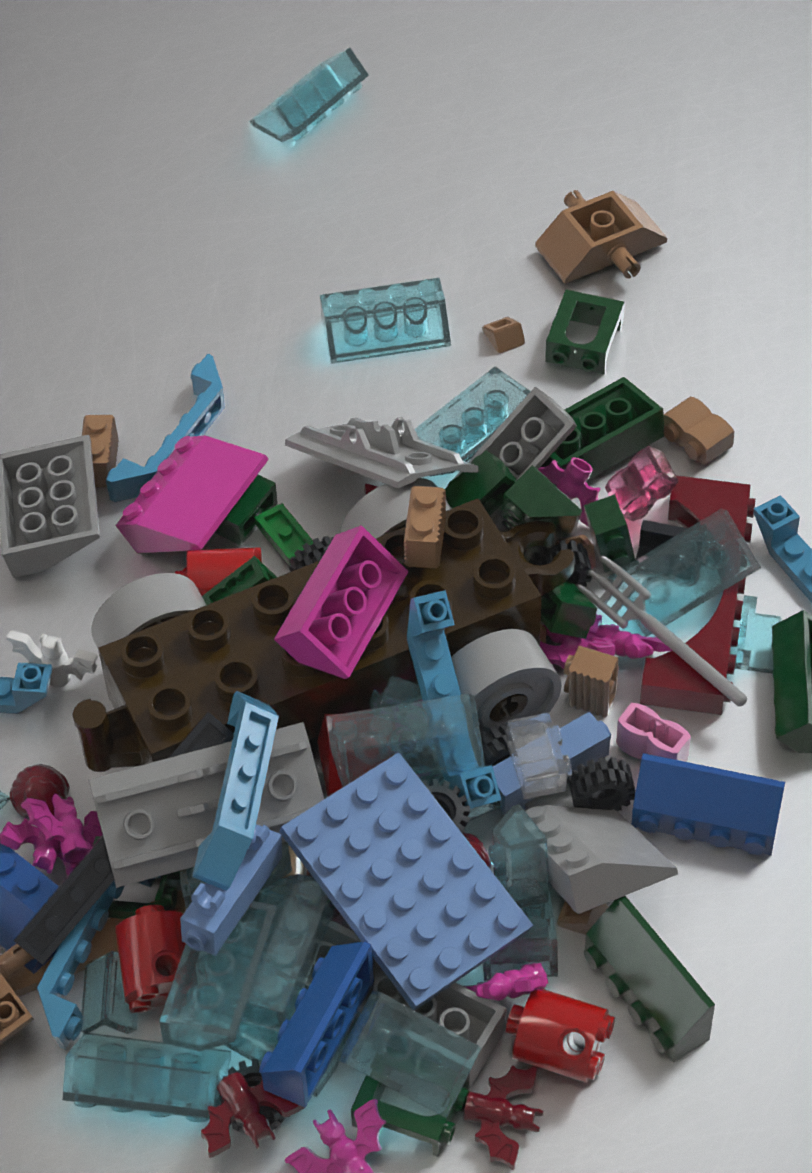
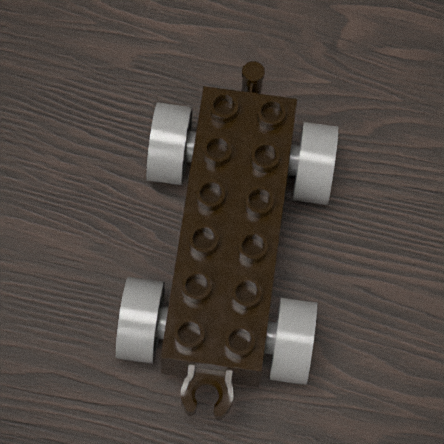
[72,477,574,772]

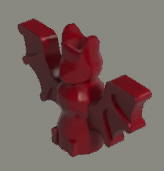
[464,1065,544,1170]
[201,1072,305,1158]

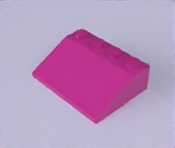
[115,435,269,553]

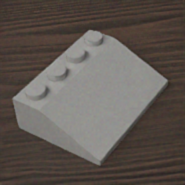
[0,434,100,578]
[514,805,678,914]

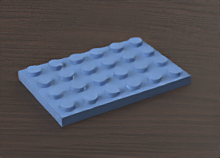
[279,752,534,1011]

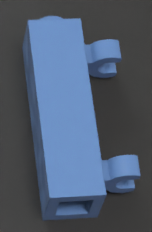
[493,711,611,817]
[180,824,282,956]

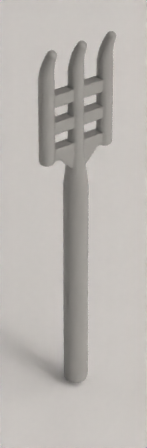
[577,556,747,707]

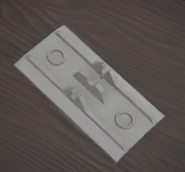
[285,417,478,488]
[88,722,324,888]

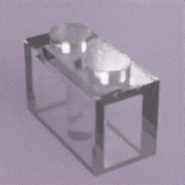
[506,712,572,800]

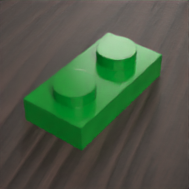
[255,503,313,566]

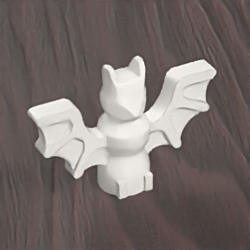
[6,630,98,687]

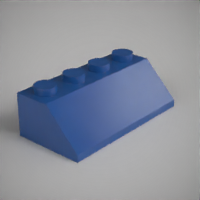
[631,753,785,856]
[0,843,59,974]
[259,941,374,1108]

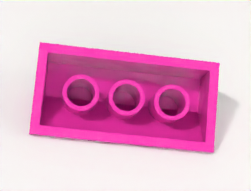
[274,525,409,679]

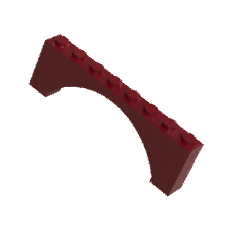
[640,475,756,715]

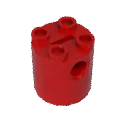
[175,547,262,596]
[115,905,199,1013]
[505,988,615,1083]

